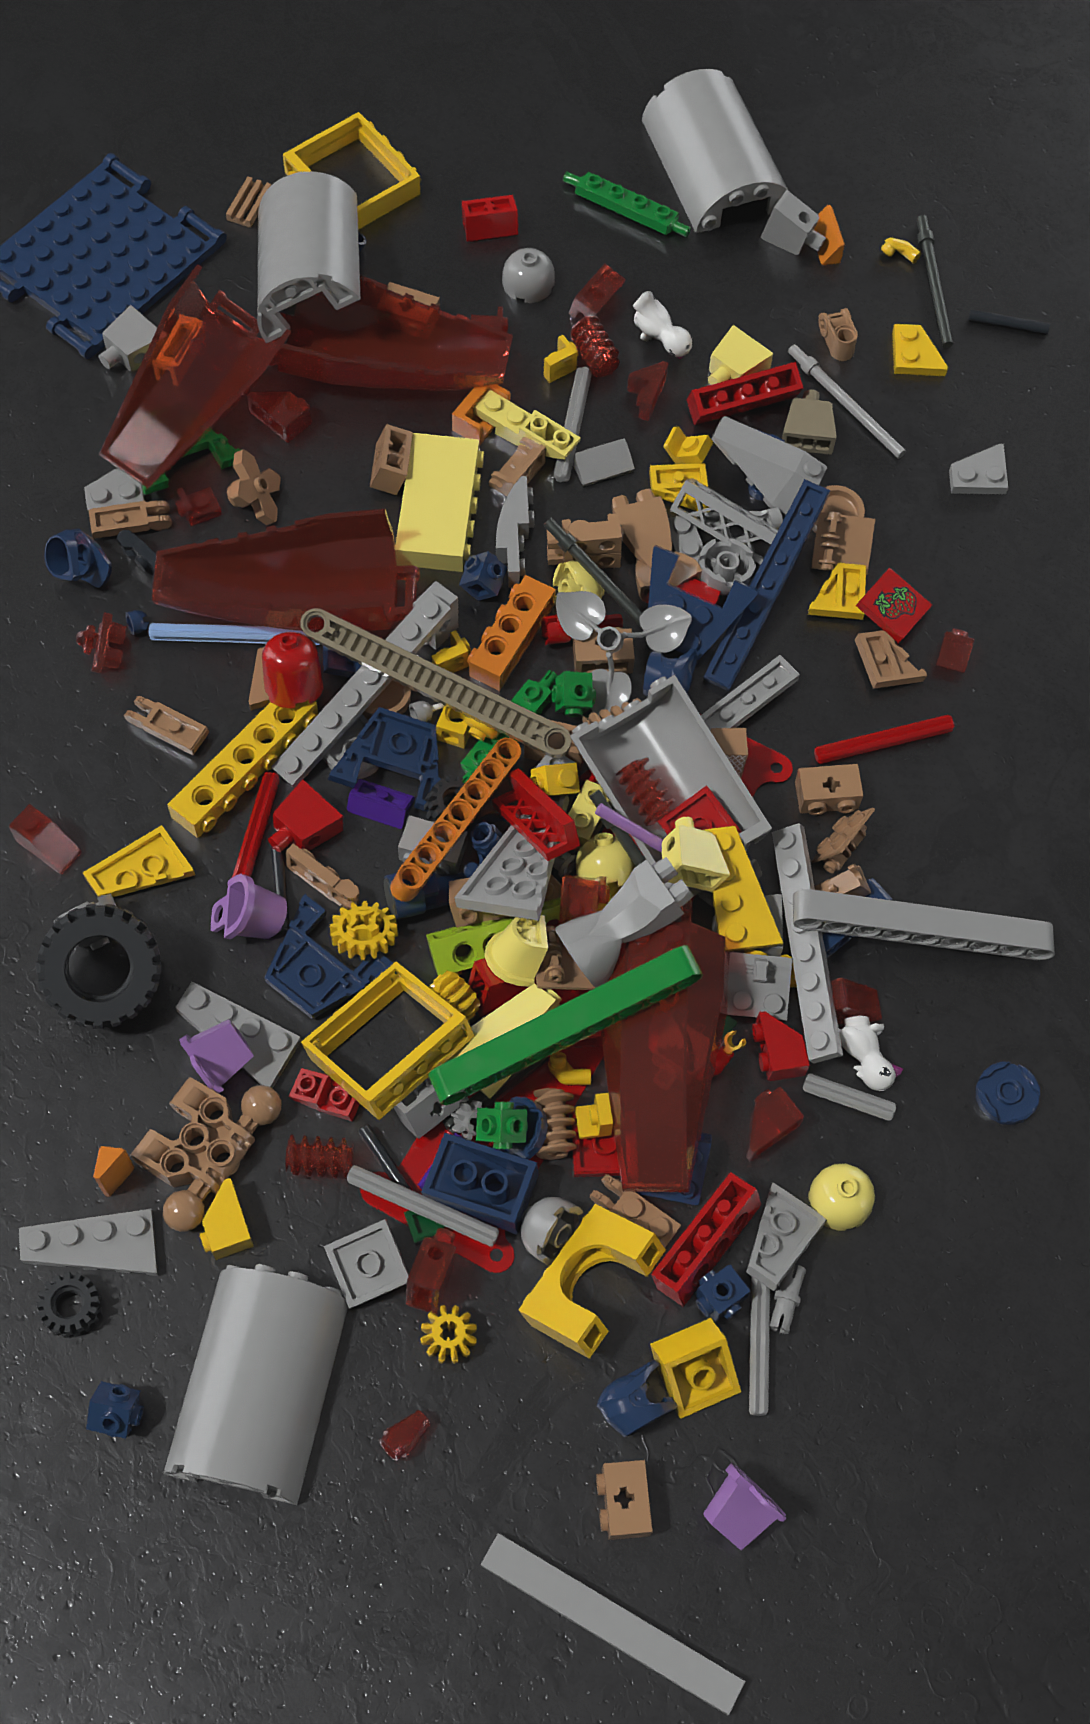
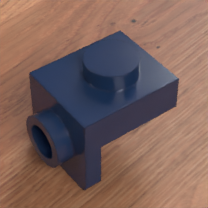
[323,646,362,678]

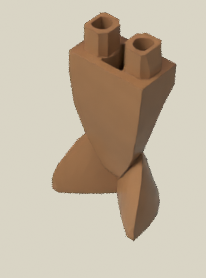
[612,488,702,604]

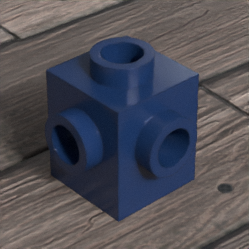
[459,551,508,601]
[696,1264,750,1322]
[86,1381,143,1439]

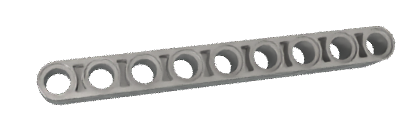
[793,889,1055,960]

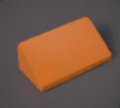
[814,205,845,265]
[93,1146,134,1197]

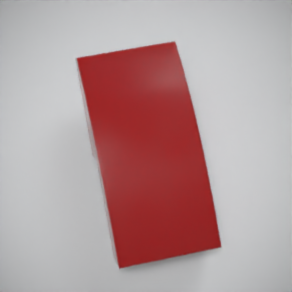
[289,1068,360,1121]

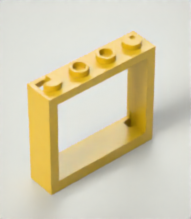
[283,112,421,230]
[301,962,475,1120]

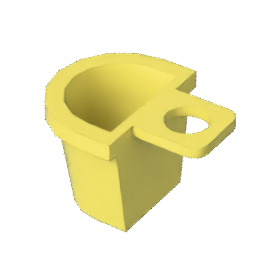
[485,915,548,987]

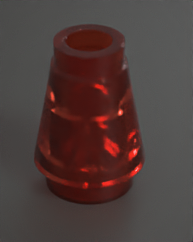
[379,1410,431,1461]

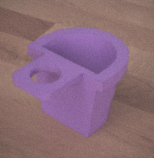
[211,874,287,939]
[179,1019,254,1094]
[703,1463,786,1550]

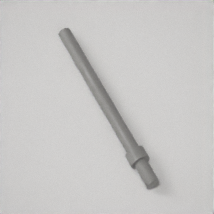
[788,344,906,459]

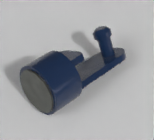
[384,862,479,920]

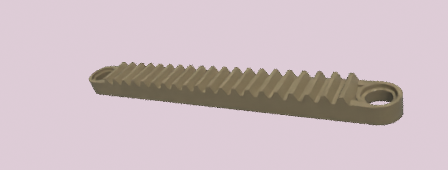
[300,608,572,758]

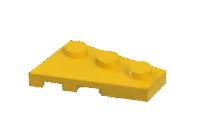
[83,825,195,897]

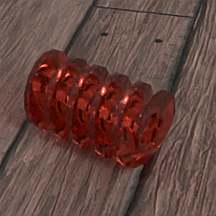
[570,315,620,377]
[616,757,675,827]
[285,1134,354,1179]

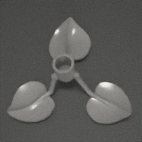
[556,591,692,716]

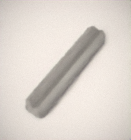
[803,1074,896,1121]

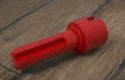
[541,614,623,645]

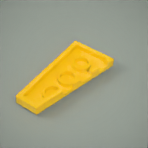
[704,826,783,952]

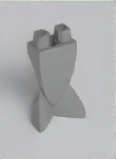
[555,857,693,988]

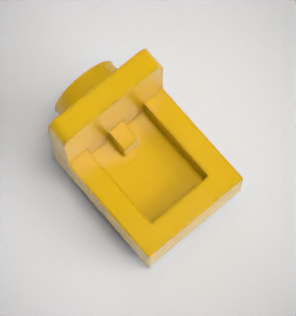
[530,763,580,796]

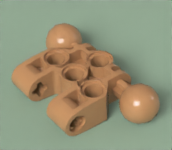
[130,1077,281,1232]

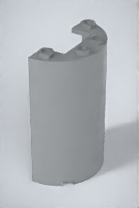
[642,69,788,233]
[257,172,360,343]
[570,675,772,889]
[163,1264,348,1505]

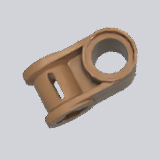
[818,308,858,361]

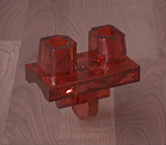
[76,612,127,673]

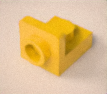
[544,335,578,383]
[664,427,713,464]
[432,630,471,673]
[575,1093,613,1139]

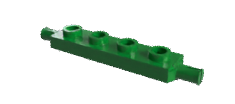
[563,171,691,238]
[460,670,557,784]

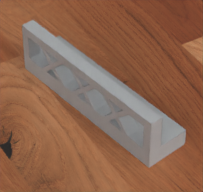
[670,478,778,565]

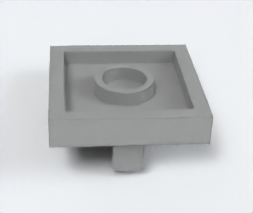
[724,952,793,1020]
[324,1219,412,1309]

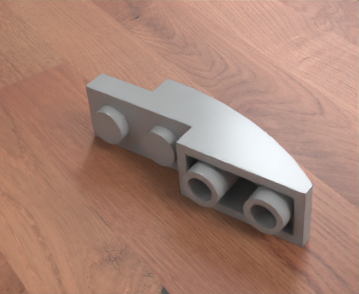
[496,476,534,587]

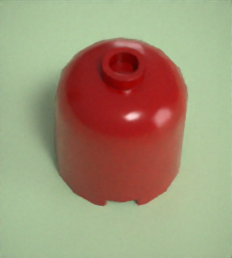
[262,632,323,709]

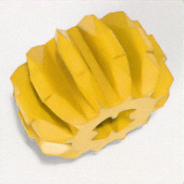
[429,970,480,1021]
[421,1305,477,1364]

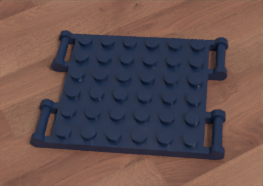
[0,153,227,359]

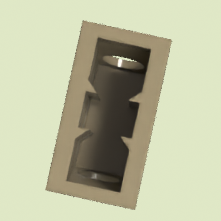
[782,390,836,455]

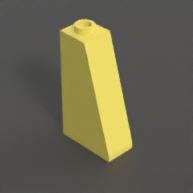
[446,983,562,1099]

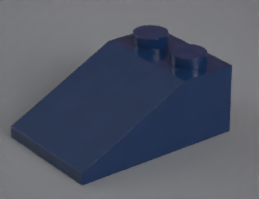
[421,1133,539,1234]

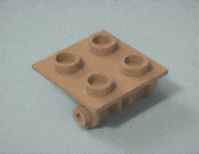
[811,512,875,576]
[811,808,875,873]
[536,926,595,990]

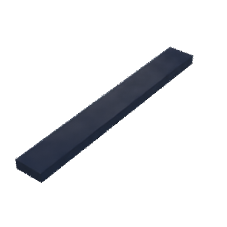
[703,479,831,692]

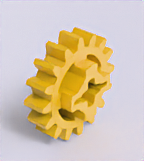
[330,901,398,960]

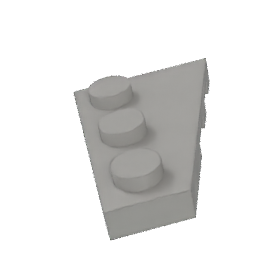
[746,1182,826,1291]

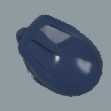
[44,529,112,588]
[643,648,698,696]
[596,1360,677,1438]

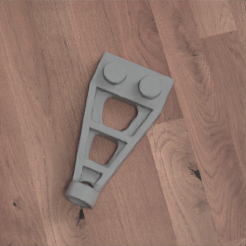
[668,507,783,562]

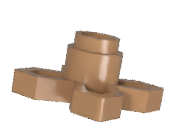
[227,449,281,525]

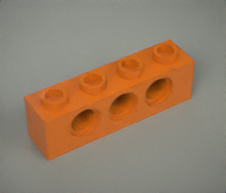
[467,575,556,691]

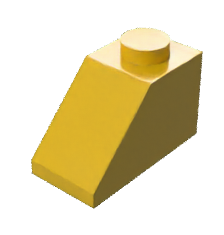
[200,1178,254,1260]

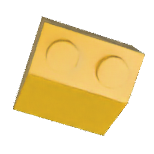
[650,1318,741,1419]

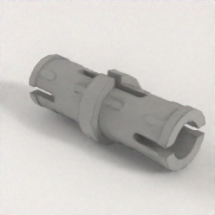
[769,1264,806,1334]

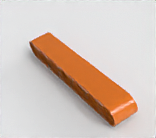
[390,738,521,902]

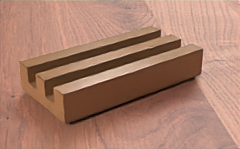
[226,177,271,228]

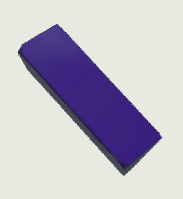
[347,779,415,829]

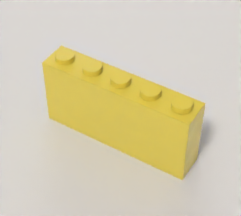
[395,433,484,572]

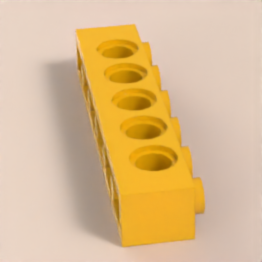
[167,701,318,838]

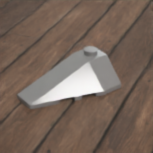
[711,416,827,518]

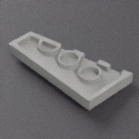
[175,982,301,1088]
[19,1209,158,1276]

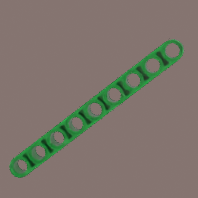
[428,945,703,1106]

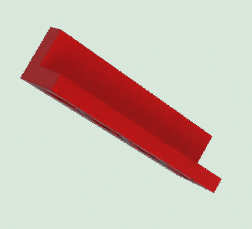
[492,768,580,861]

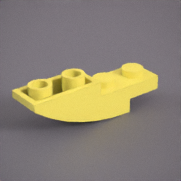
[473,389,581,459]

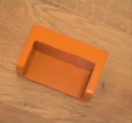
[452,377,510,446]

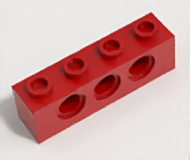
[686,362,804,425]
[651,1172,761,1307]

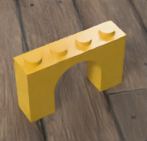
[518,1204,666,1359]

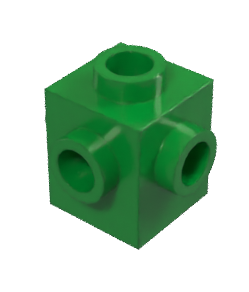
[552,671,596,718]
[476,1102,528,1149]

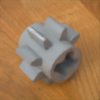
[451,1100,482,1141]

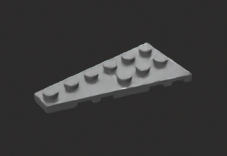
[454,795,569,921]

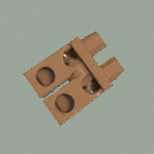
[547,513,622,569]

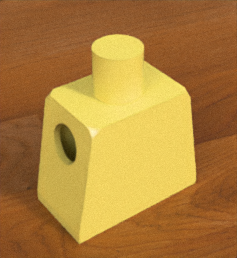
[708,325,773,385]
[661,817,730,892]

